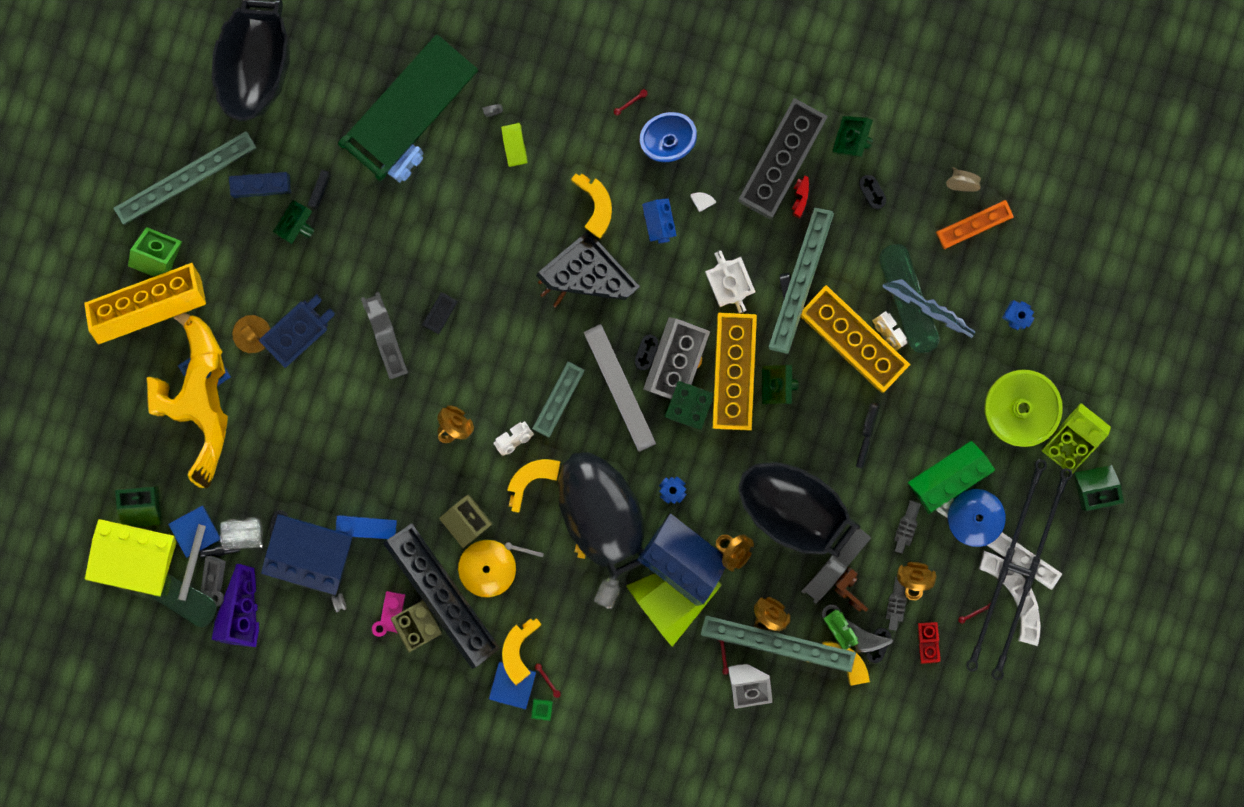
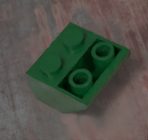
[1074,465,1124,511]
[115,486,162,527]

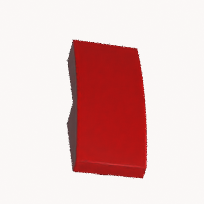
[792,176,809,218]
[918,622,940,664]

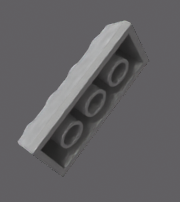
[643,317,710,399]

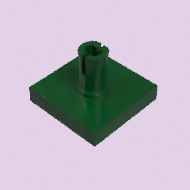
[832,116,873,157]
[273,200,314,244]
[762,365,799,404]

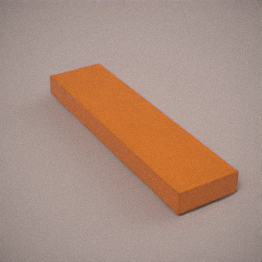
[936,200,1014,249]

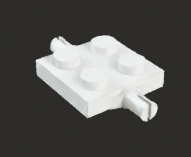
[705,250,755,314]

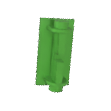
[823,609,859,650]

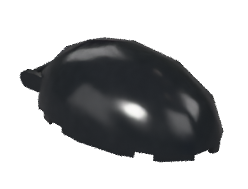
[212,0,290,121]
[557,452,644,580]
[738,462,861,557]

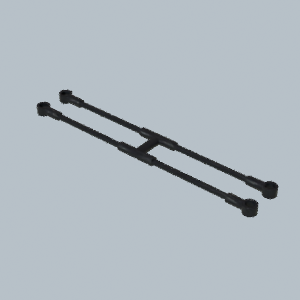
[966,459,1072,680]

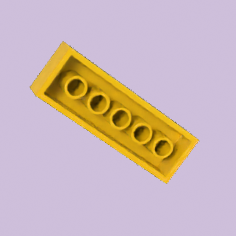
[84,263,206,345]
[801,285,910,393]
[712,313,757,430]

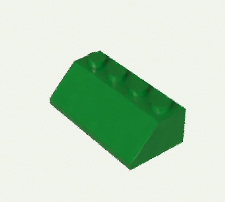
[908,441,995,514]

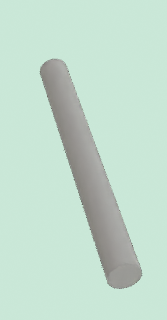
[178,524,206,601]

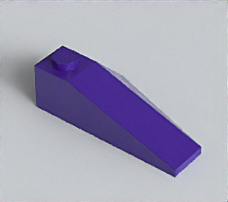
[212,564,259,647]

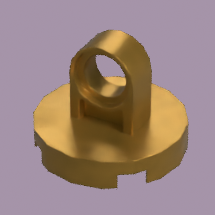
[232,315,271,353]
[437,406,474,443]
[716,534,754,571]
[897,562,936,600]
[754,597,790,631]

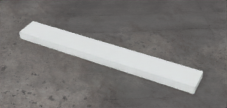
[936,499,1062,590]

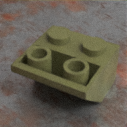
[439,494,493,548]
[390,600,442,653]

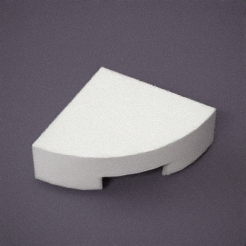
[690,193,716,212]

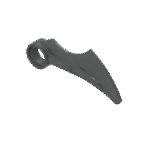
[822,605,893,653]

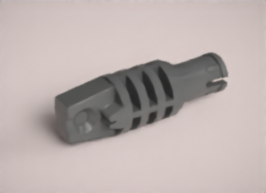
[894,501,921,554]
[886,576,907,631]

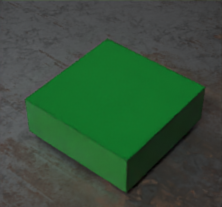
[531,699,553,721]

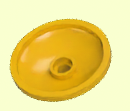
[458,540,516,597]

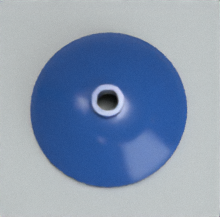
[640,112,697,162]
[948,489,1006,547]

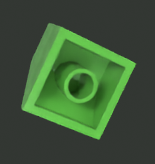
[128,227,182,277]

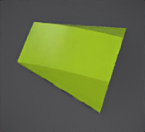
[626,574,722,647]

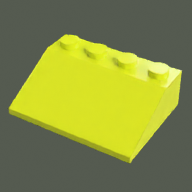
[85,519,176,597]

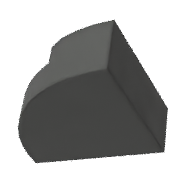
[482,104,503,117]

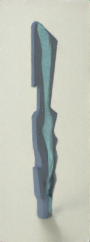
[883,279,975,338]

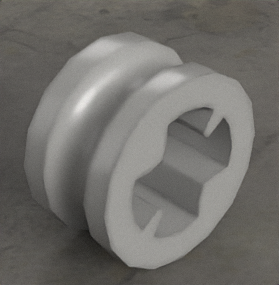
[332,593,346,612]

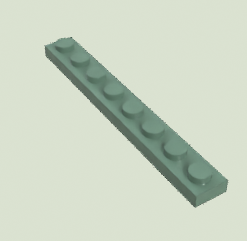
[114,131,257,225]
[769,208,834,354]
[701,616,856,672]

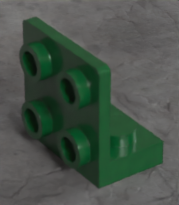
[663,381,714,430]

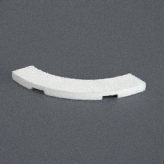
[979,551,1041,646]

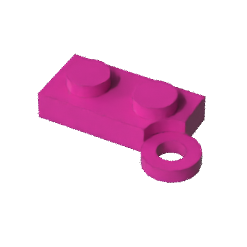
[372,591,406,637]

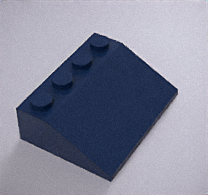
[637,513,726,606]
[261,514,353,595]

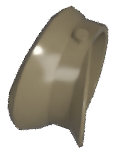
[946,167,981,192]

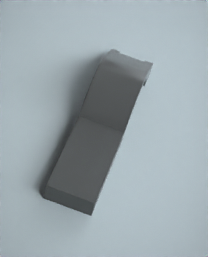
[361,292,408,379]
[801,529,871,604]

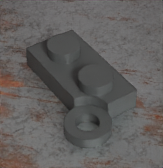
[200,556,226,606]

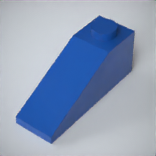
[336,515,397,539]

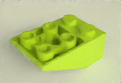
[1041,403,1111,474]

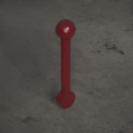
[613,89,648,116]
[958,603,991,624]
[718,640,729,675]
[535,663,561,698]

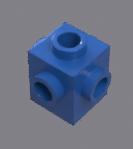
[1002,300,1034,330]
[659,477,687,504]

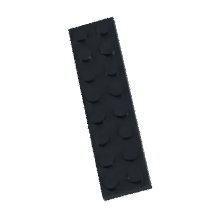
[383,523,500,669]

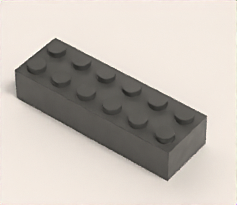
[737,98,828,220]

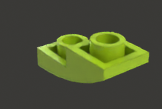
[501,123,528,167]

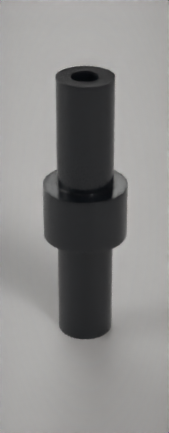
[200,545,240,558]

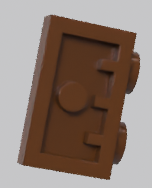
[834,567,868,612]

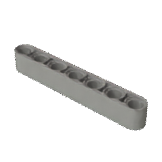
[584,324,656,452]

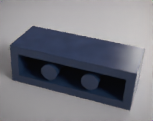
[229,172,291,198]

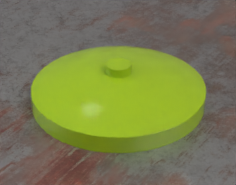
[984,370,1063,447]

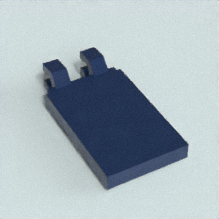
[259,294,335,368]

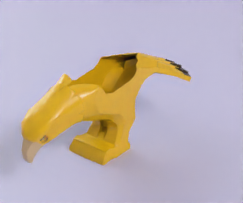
[147,313,228,488]

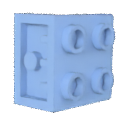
[382,145,424,183]

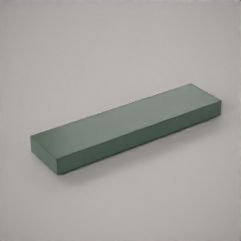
[532,362,585,438]

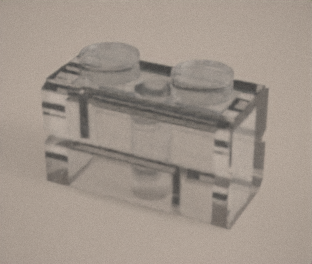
[220,518,263,550]
[594,576,620,609]

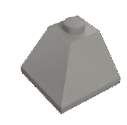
[728,664,773,709]

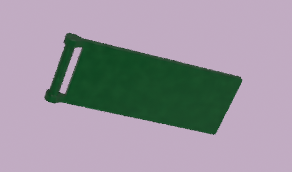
[338,35,478,181]

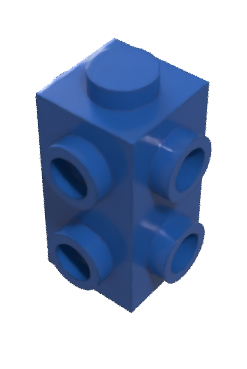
[642,199,677,244]

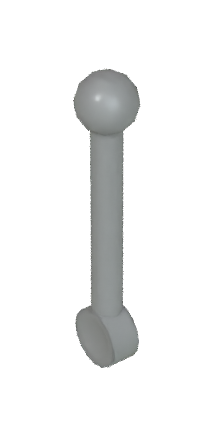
[505,542,544,557]

